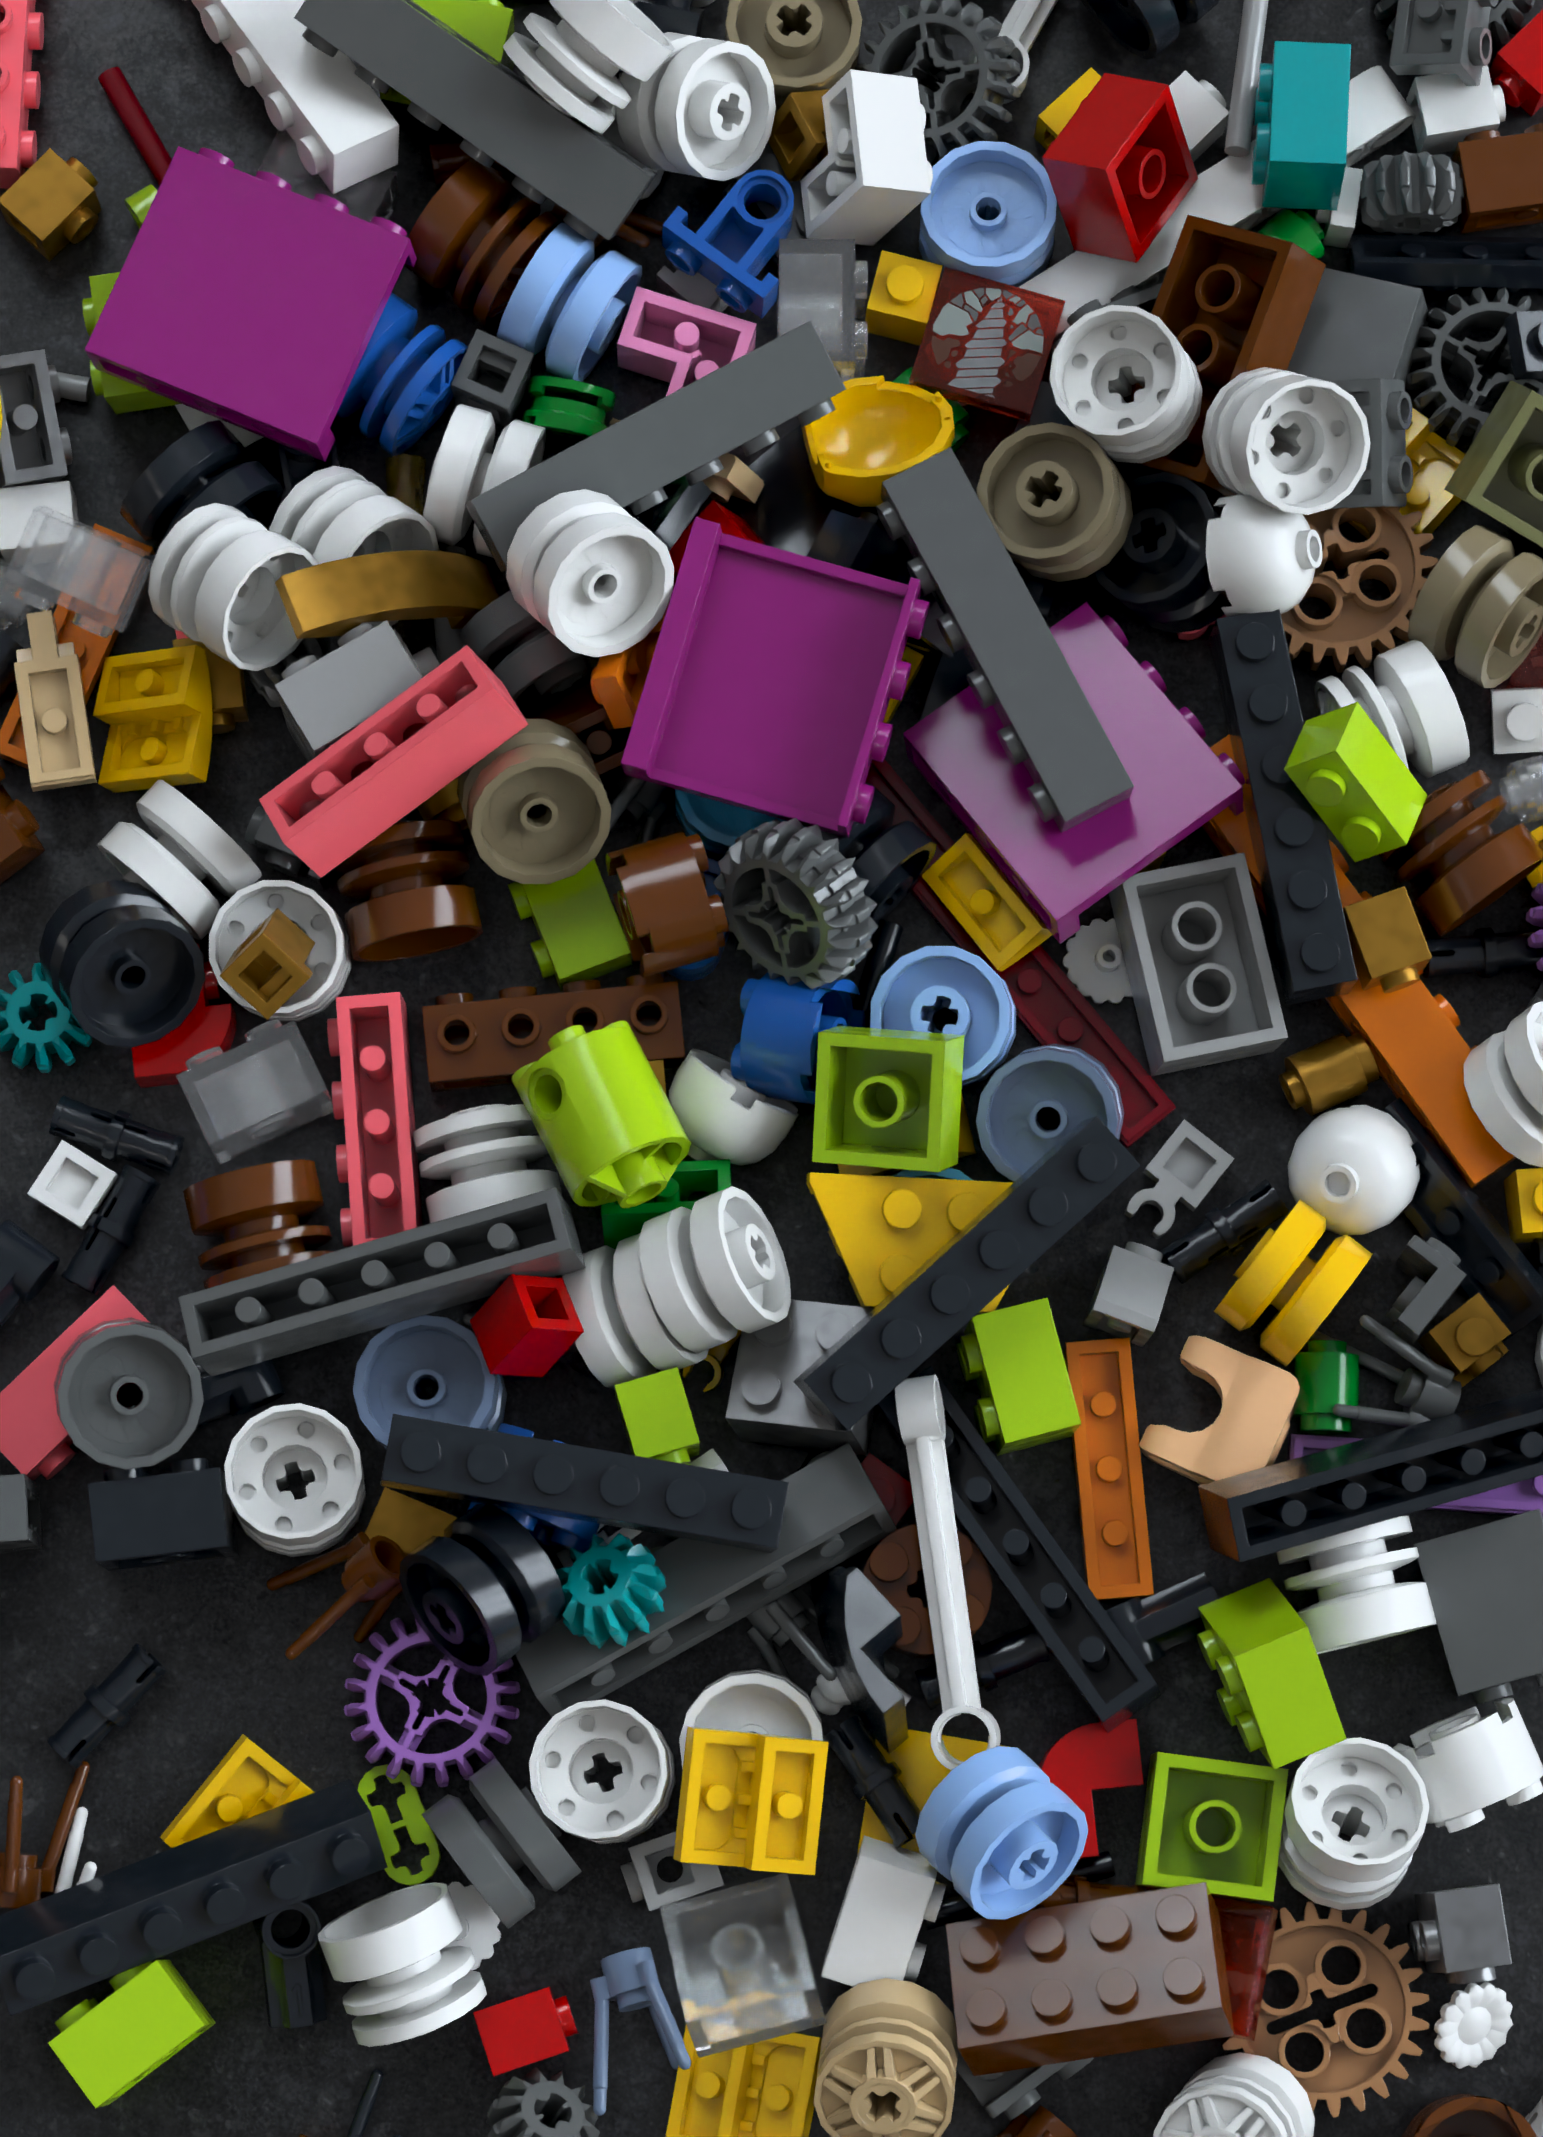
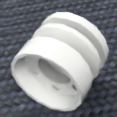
[503,0,675,133]
[1049,305,1203,463]
[1202,367,1371,515]
[269,466,439,628]
[148,503,319,671]
[1314,639,1470,778]
[209,880,351,1021]
[413,1104,562,1223]
[224,1403,366,1557]
[1276,1516,1437,1654]
[529,1699,676,1844]
[1278,1737,1430,1910]
[318,1882,487,2047]
[1153,2052,1315,2137]

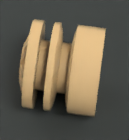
[813,1978,958,2137]

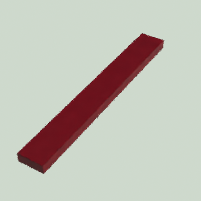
[865,759,1176,1149]

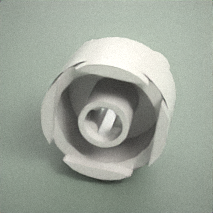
[1393,1697,1543,1833]

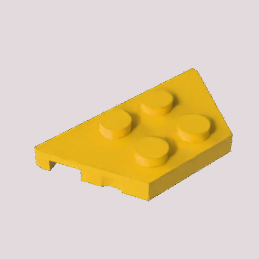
[806,1172,1013,1313]

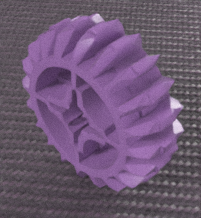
[344,1618,521,1788]

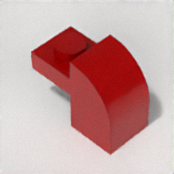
[132,944,237,1088]
[1039,1719,1144,1858]

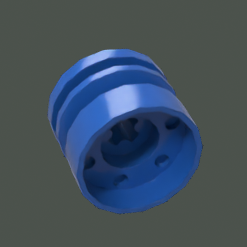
[336,292,468,456]

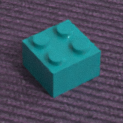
[1251,41,1351,210]

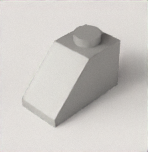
[1082,1241,1174,1347]

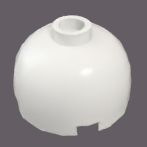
[1206,494,1323,617]
[669,1048,799,1165]
[1288,1105,1420,1235]

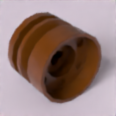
[404,159,565,327]
[1379,770,1543,936]
[335,820,483,962]
[183,1159,334,1289]

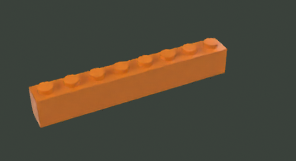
[1202,735,1517,1189]

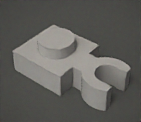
[1125,1119,1235,1239]

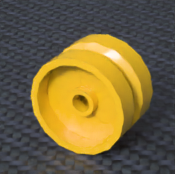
[1214,1199,1373,1367]

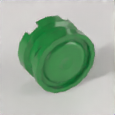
[522,376,616,441]

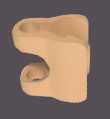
[1138,1335,1300,1485]

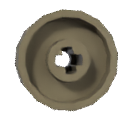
[725,0,862,114]
[977,422,1133,582]
[1408,525,1543,688]
[457,719,611,884]

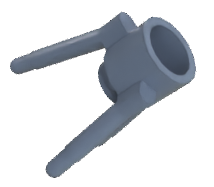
[590,1947,691,2116]

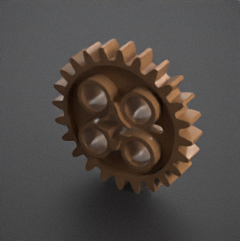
[1281,507,1438,673]
[1222,1901,1429,2118]

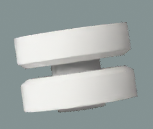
[615,32,776,181]
[423,404,546,558]
[506,489,674,657]
[97,780,262,940]
[1463,1001,1543,1167]
[639,1186,791,1353]
[562,1233,709,1390]
[679,1669,824,1769]

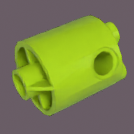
[511,1020,691,1208]

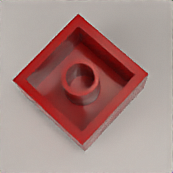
[1042,73,1198,263]

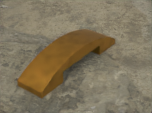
[275,550,499,639]

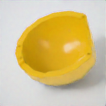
[801,375,955,507]

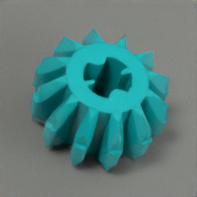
[0,963,93,1073]
[555,1533,667,1649]

